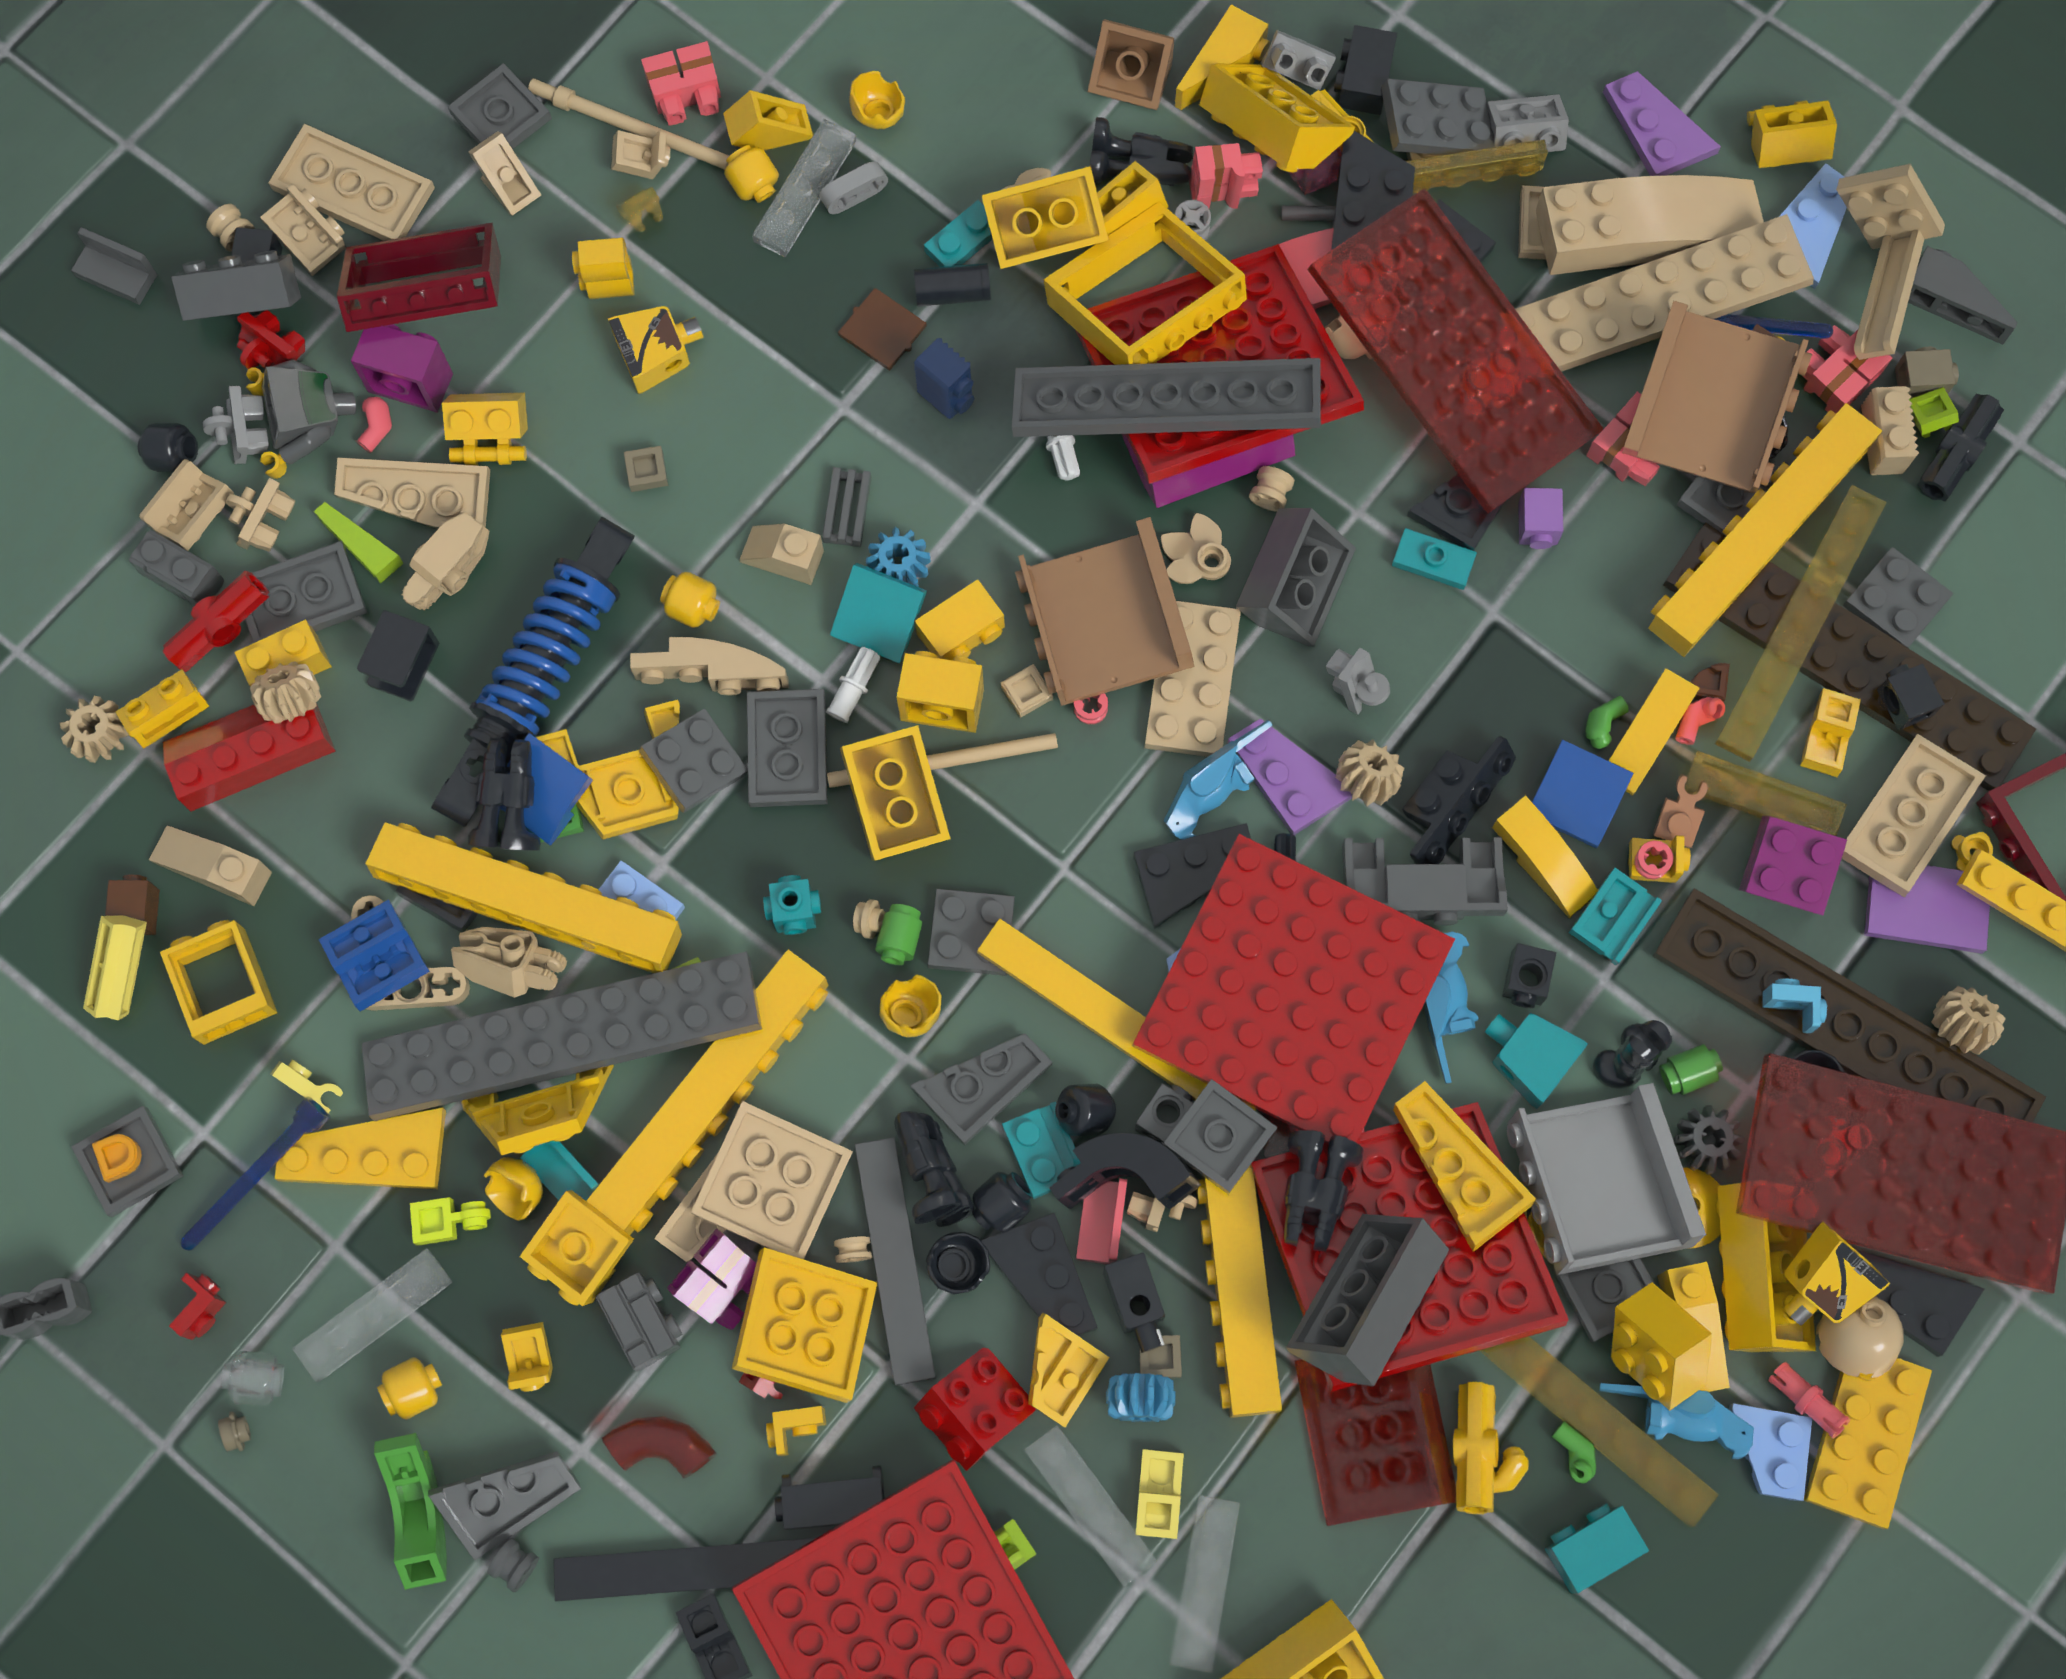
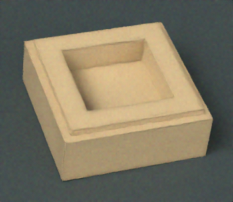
[1000,664,1053,718]

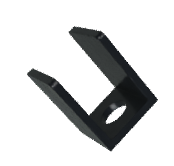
[357,610,440,701]

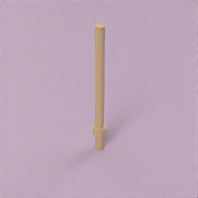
[528,78,729,170]
[827,733,1058,788]

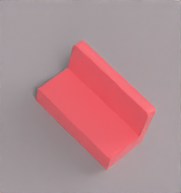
[1076,1178,1127,1264]

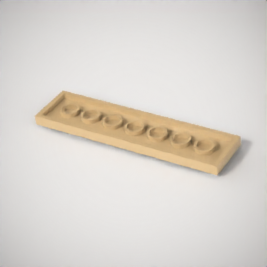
[1499,214,1814,384]

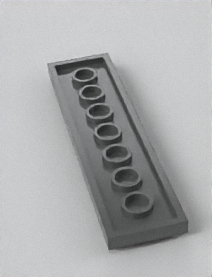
[1012,358,1321,437]

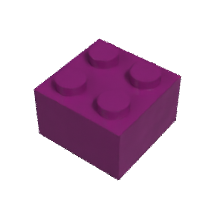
[351,324,453,413]
[1739,816,1847,915]

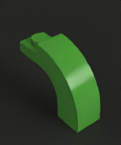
[374,1433,447,1590]

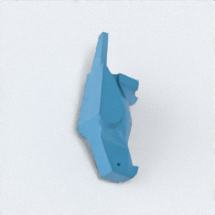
[1163,720,1272,840]
[1423,932,1479,1084]
[1599,1383,1754,1459]

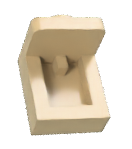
[611,130,670,179]

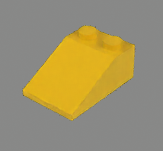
[982,166,1109,269]

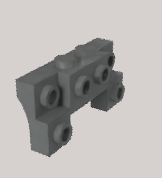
[1342,837,1508,926]

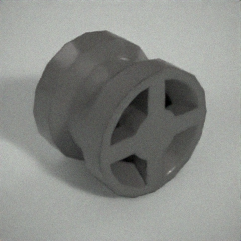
[487,1538,539,1592]

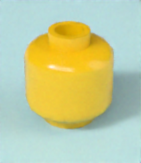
[724,145,779,203]
[660,572,720,628]
[377,1357,442,1420]

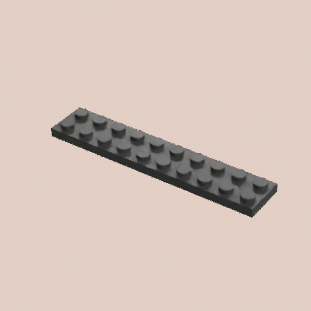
[362,951,762,1121]

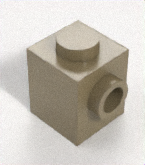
[1895,346,1959,399]

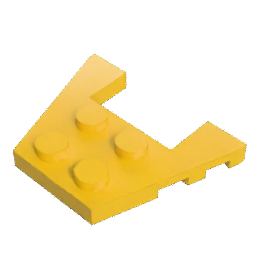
[536,699,680,840]
[461,1065,614,1155]

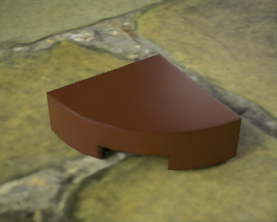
[1690,663,1730,702]

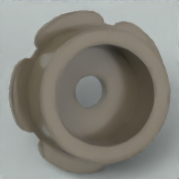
[218,1411,251,1452]

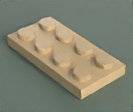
[268,124,435,241]
[1145,601,1241,757]
[1842,734,1986,898]

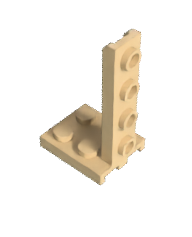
[1836,164,1945,360]

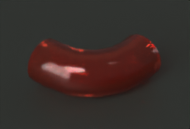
[601,1416,717,1479]

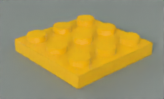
[731,1247,877,1403]

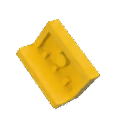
[116,669,210,749]

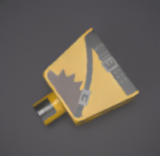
[608,306,704,394]
[1783,1222,1890,1326]

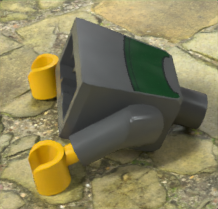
[246,360,356,479]

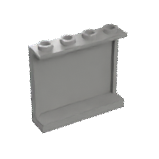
[1507,1083,1706,1275]

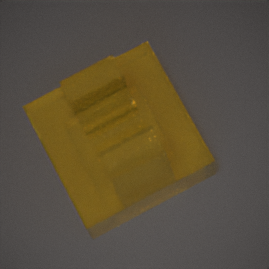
[616,187,663,232]

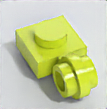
[410,1197,491,1246]

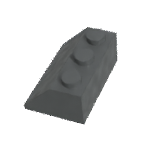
[1236,508,1356,647]

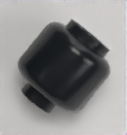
[138,423,198,472]
[1055,1084,1116,1136]
[972,1172,1033,1232]

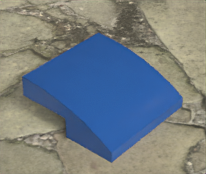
[500,733,593,846]
[1532,740,1634,848]
[319,899,430,1012]

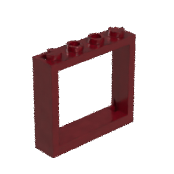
[337,222,501,332]
[1976,753,2066,901]

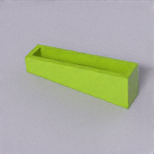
[313,502,404,584]

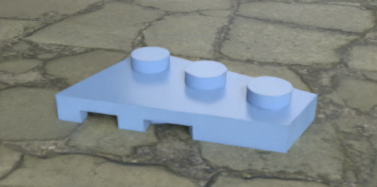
[1779,164,1847,289]

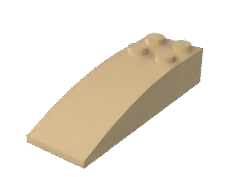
[1536,175,1764,275]

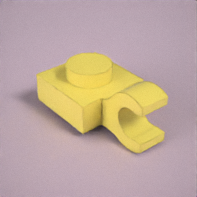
[270,1060,343,1114]

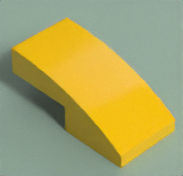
[1800,688,1861,778]

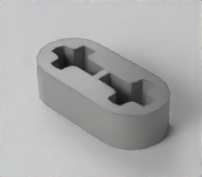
[819,161,888,214]

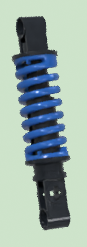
[431,517,635,827]

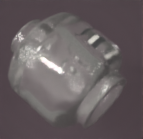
[221,1351,285,1407]

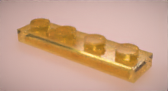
[1406,139,1548,193]
[1685,751,1847,836]

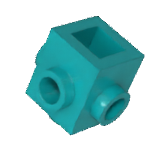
[763,875,821,935]

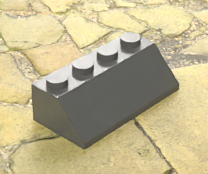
[1286,1214,1449,1386]

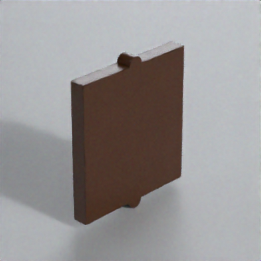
[838,288,927,371]

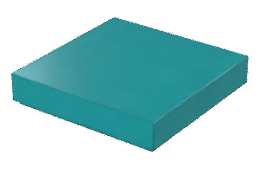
[830,563,927,663]

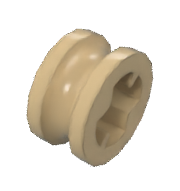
[834,1236,872,1263]

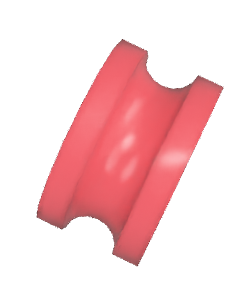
[1074,693,1108,724]
[1634,840,1673,880]

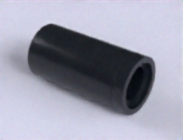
[914,263,991,307]

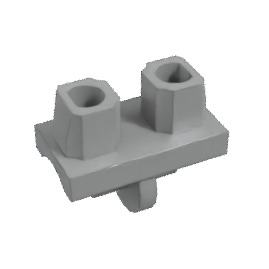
[1261,30,1336,90]
[203,386,268,464]
[1326,648,1390,715]

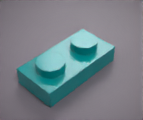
[924,200,993,267]

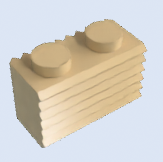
[1861,386,1919,475]

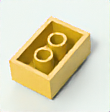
[840,725,950,861]

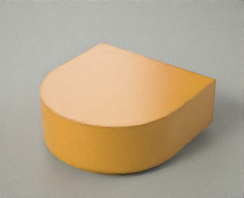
[92,1134,142,1183]

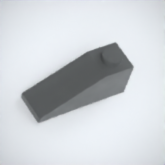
[1908,246,2018,345]

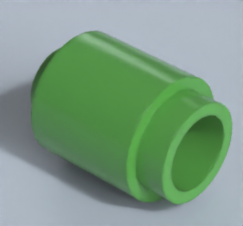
[875,904,922,965]
[1659,1044,1723,1095]

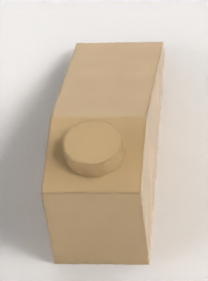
[149,826,272,906]

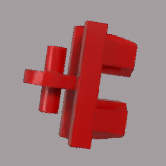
[237,310,305,369]

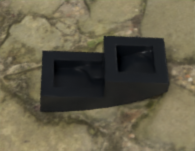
[675,1593,753,1679]

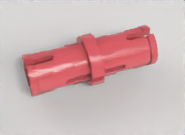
[1768,1362,1850,1438]

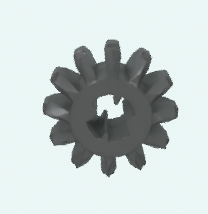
[1673,1105,1745,1175]

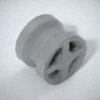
[1174,200,1211,240]

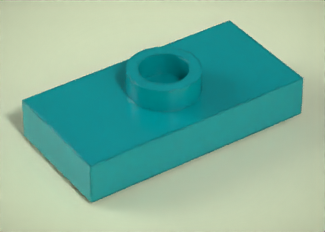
[1392,528,1477,590]

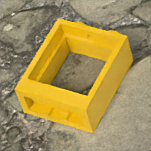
[160,920,278,1045]

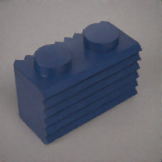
[914,338,975,419]

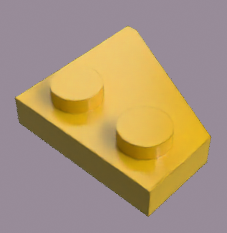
[1028,1313,1110,1427]

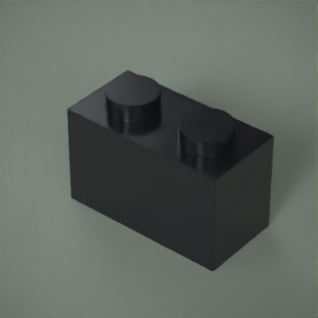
[1334,25,1397,115]

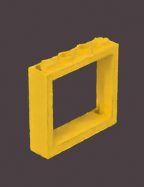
[1043,202,1247,365]

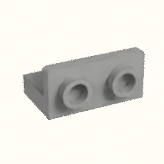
[1487,94,1569,157]

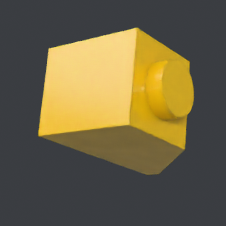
[723,90,813,150]

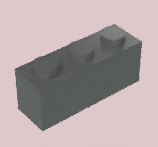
[171,250,301,321]

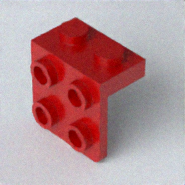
[914,1348,1036,1471]

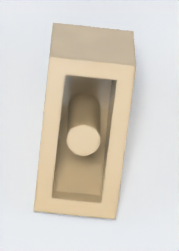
[740,524,824,585]

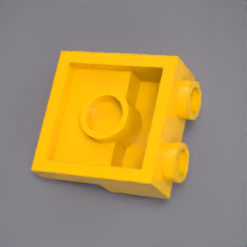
[519,1190,634,1306]

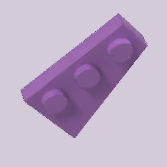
[1603,71,1721,176]
[1227,719,1352,835]

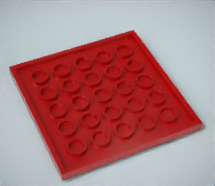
[1075,244,1364,484]
[1132,834,1455,1145]
[1251,1102,1569,1392]
[732,1459,1074,1679]

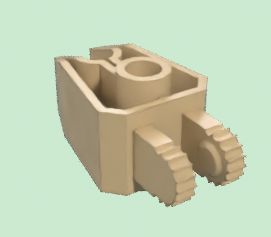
[402,512,490,610]
[451,927,567,998]

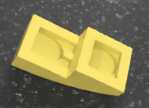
[1135,1449,1184,1539]

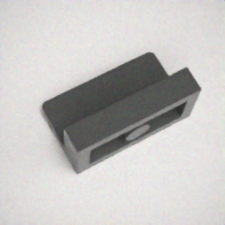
[71,227,158,305]

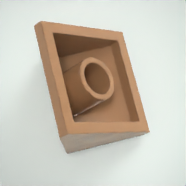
[1088,19,1174,110]

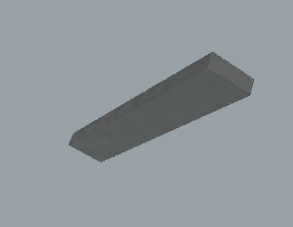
[855,1137,936,1386]

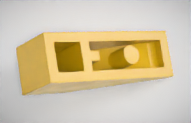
[1175,5,1270,110]
[1657,1262,1730,1392]

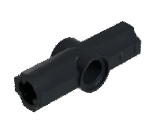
[1918,393,2004,502]

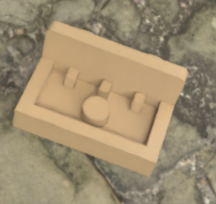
[260,183,346,276]
[139,459,234,551]

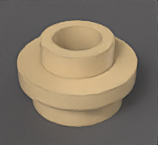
[853,899,885,939]

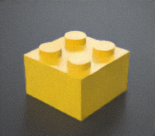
[897,651,984,733]
[1611,1282,1712,1411]

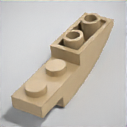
[630,637,789,696]

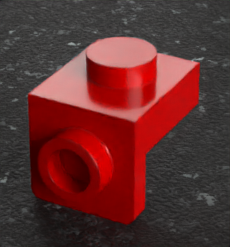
[169,1272,226,1340]

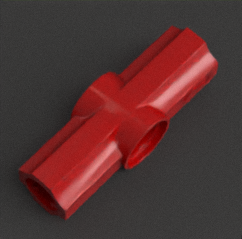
[162,570,269,672]

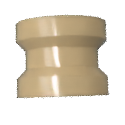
[206,204,255,252]
[1249,466,1295,511]

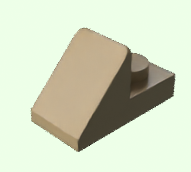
[468,131,541,216]

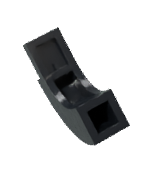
[1049,1133,1201,1210]

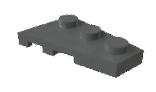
[910,1033,1052,1145]
[428,1451,581,1560]

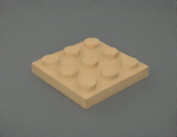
[690,1101,853,1259]

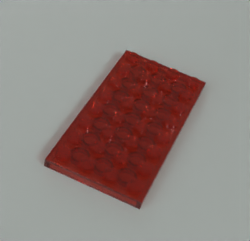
[1307,188,1603,514]
[1736,1053,2066,1295]

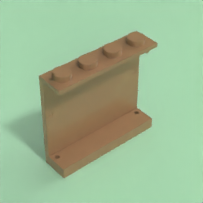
[1622,300,1812,494]
[1015,517,1195,706]

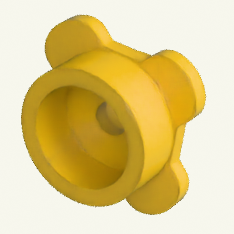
[1951,832,1994,871]

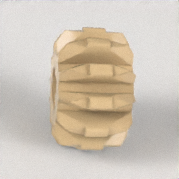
[250,662,321,724]
[59,695,130,763]
[1335,739,1404,806]
[1931,986,2005,1055]

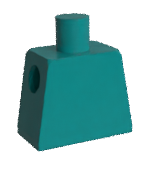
[1484,1013,1588,1109]

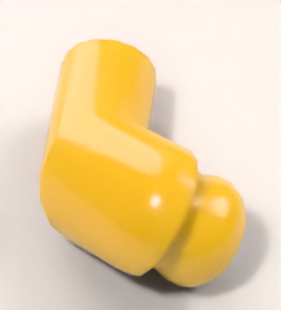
[1494,1446,1529,1493]

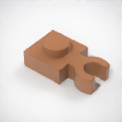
[1653,774,1708,848]

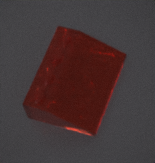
[1294,1359,1456,1526]

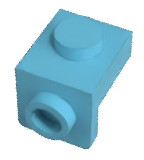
[1763,979,1827,1033]

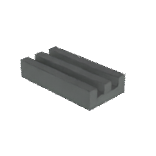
[823,467,872,547]

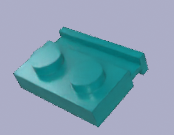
[1568,868,1662,966]
[1002,1101,1081,1199]

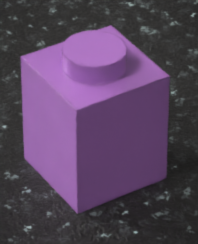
[1518,488,1563,549]

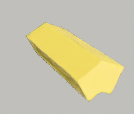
[83,915,147,1020]

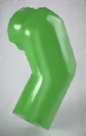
[1585,696,1629,749]
[1552,1421,1596,1483]

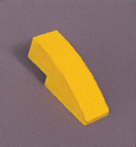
[1609,669,1700,795]
[1492,795,1598,918]

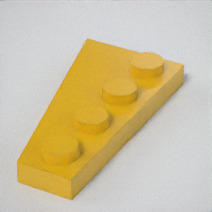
[1393,1081,1536,1252]
[274,1108,446,1189]

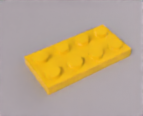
[1804,1358,1932,1529]

